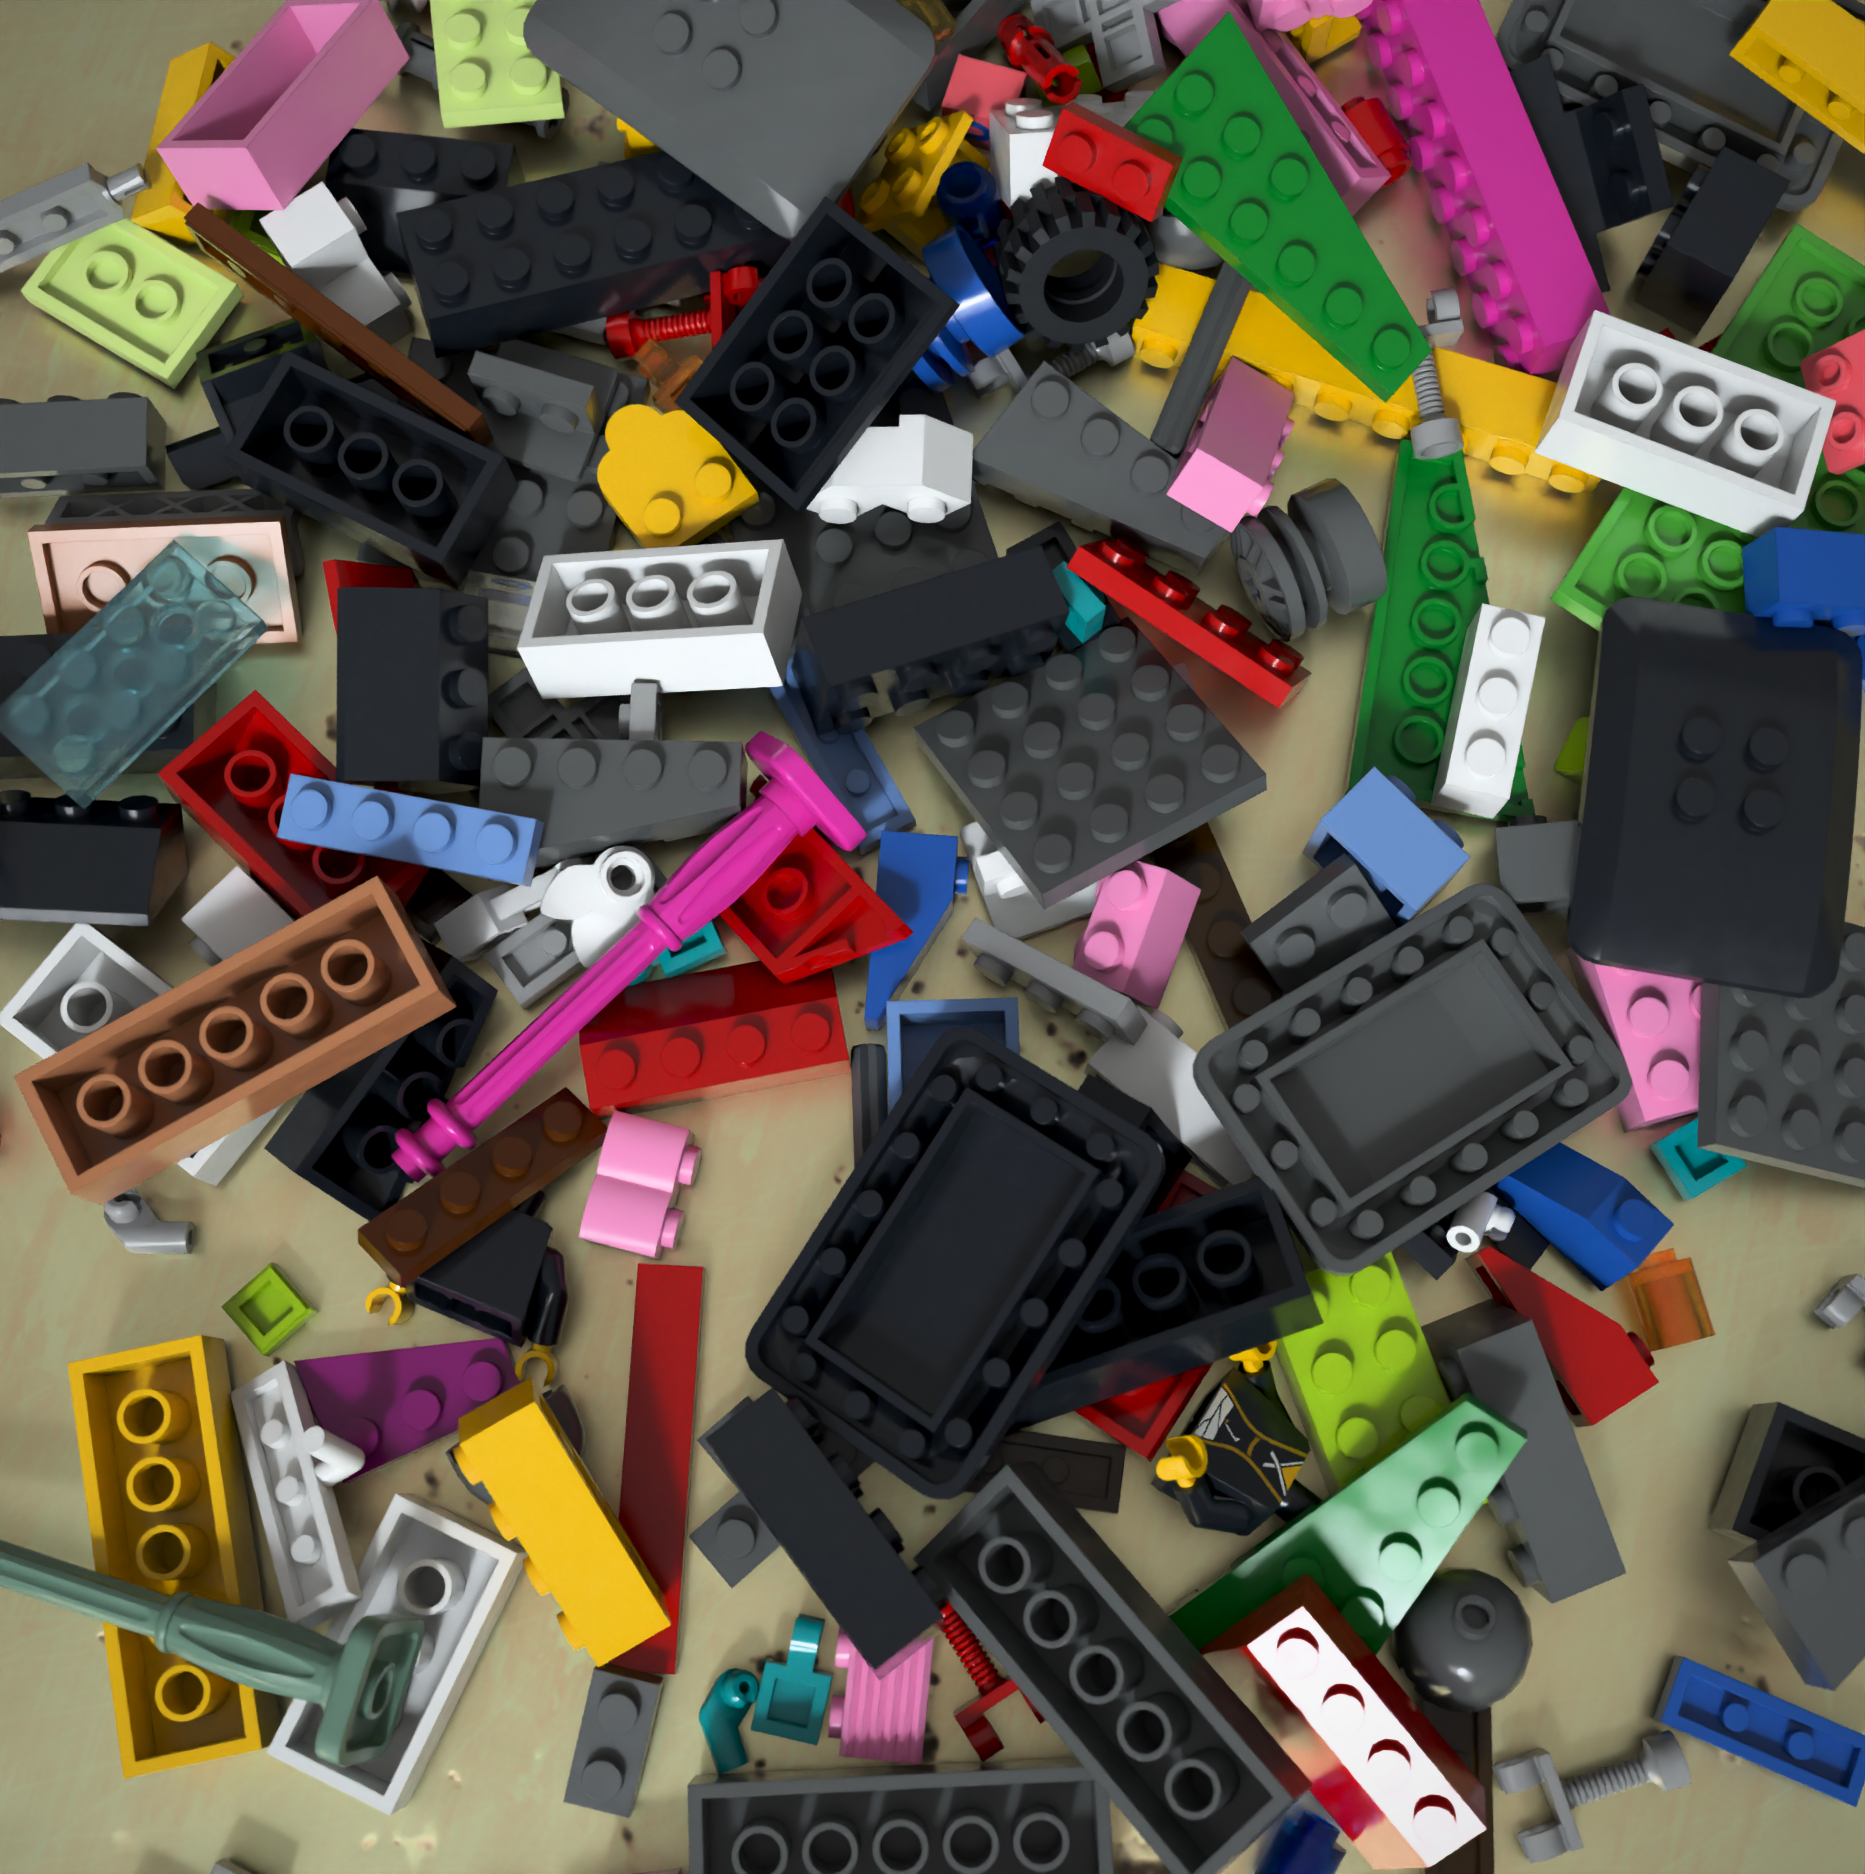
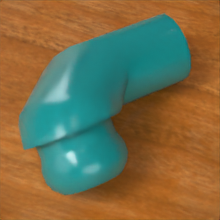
[699,1668,760,1774]

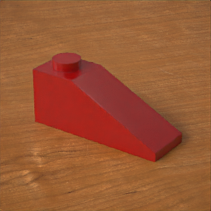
[1465,1246,1659,1427]

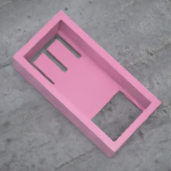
[156,0,410,210]

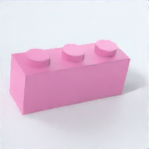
[1166,356,1295,533]

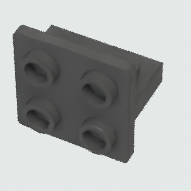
[467,339,619,482]

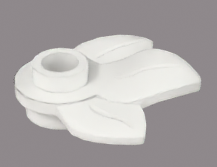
[540,845,655,968]

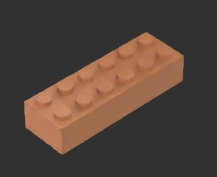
[14,876,457,1205]

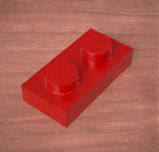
[1042,101,1183,222]

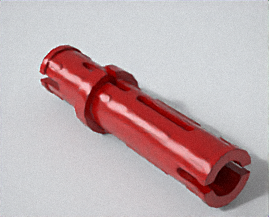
[997,14,1082,105]

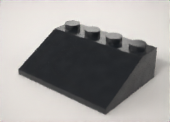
[674,196,960,514]

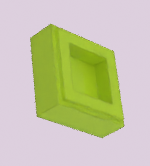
[221,1262,319,1356]

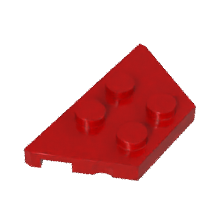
[719,774,913,985]

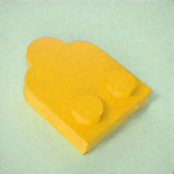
[597,404,759,549]

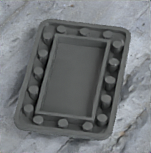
[523,0,937,241]
[1495,0,1865,212]
[1193,883,1632,1276]

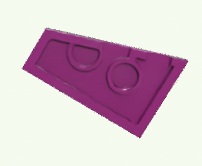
[294,1338,523,1483]

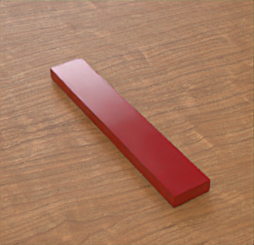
[608,1263,705,1674]

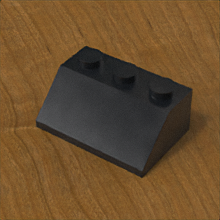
[325,128,526,279]
[336,587,488,794]
[0,790,188,926]

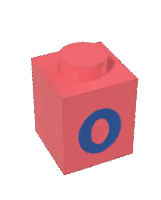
[941,54,1027,151]

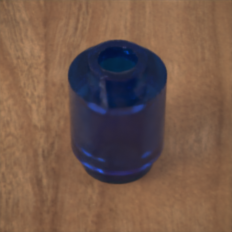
[936,161,1007,250]
[1254,1809,1346,1874]

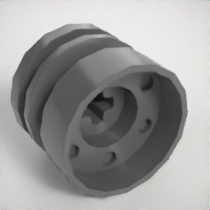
[1229,478,1387,642]

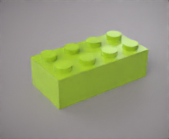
[1275,1252,1489,1505]

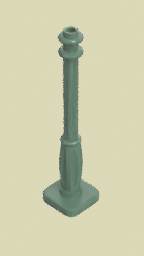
[0,1539,425,1767]

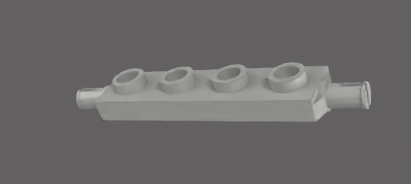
[0,162,152,273]

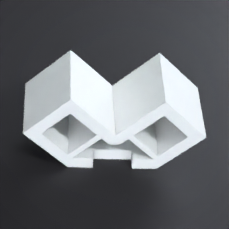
[259,181,413,368]
[806,414,973,524]

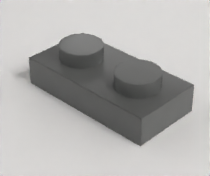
[563,1663,664,1818]

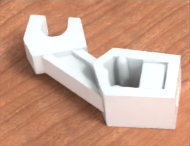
[434,855,595,962]

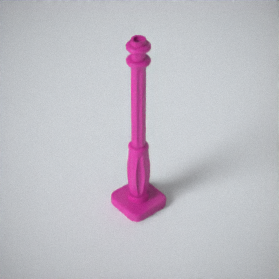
[391,731,867,1183]

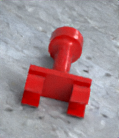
[606,266,765,361]
[940,1600,1045,1762]

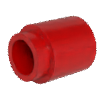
[1340,96,1412,191]

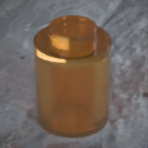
[1626,1248,1716,1352]

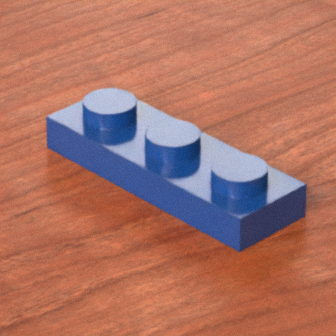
[1653,1655,1865,1807]

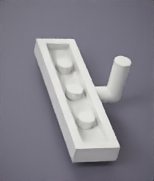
[230,1360,365,1630]

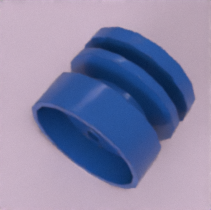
[912,225,1026,394]

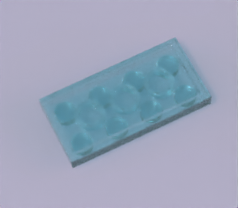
[0,540,269,809]

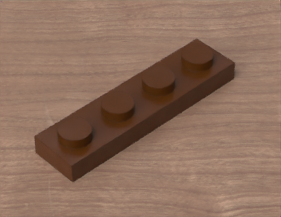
[358,1087,608,1288]

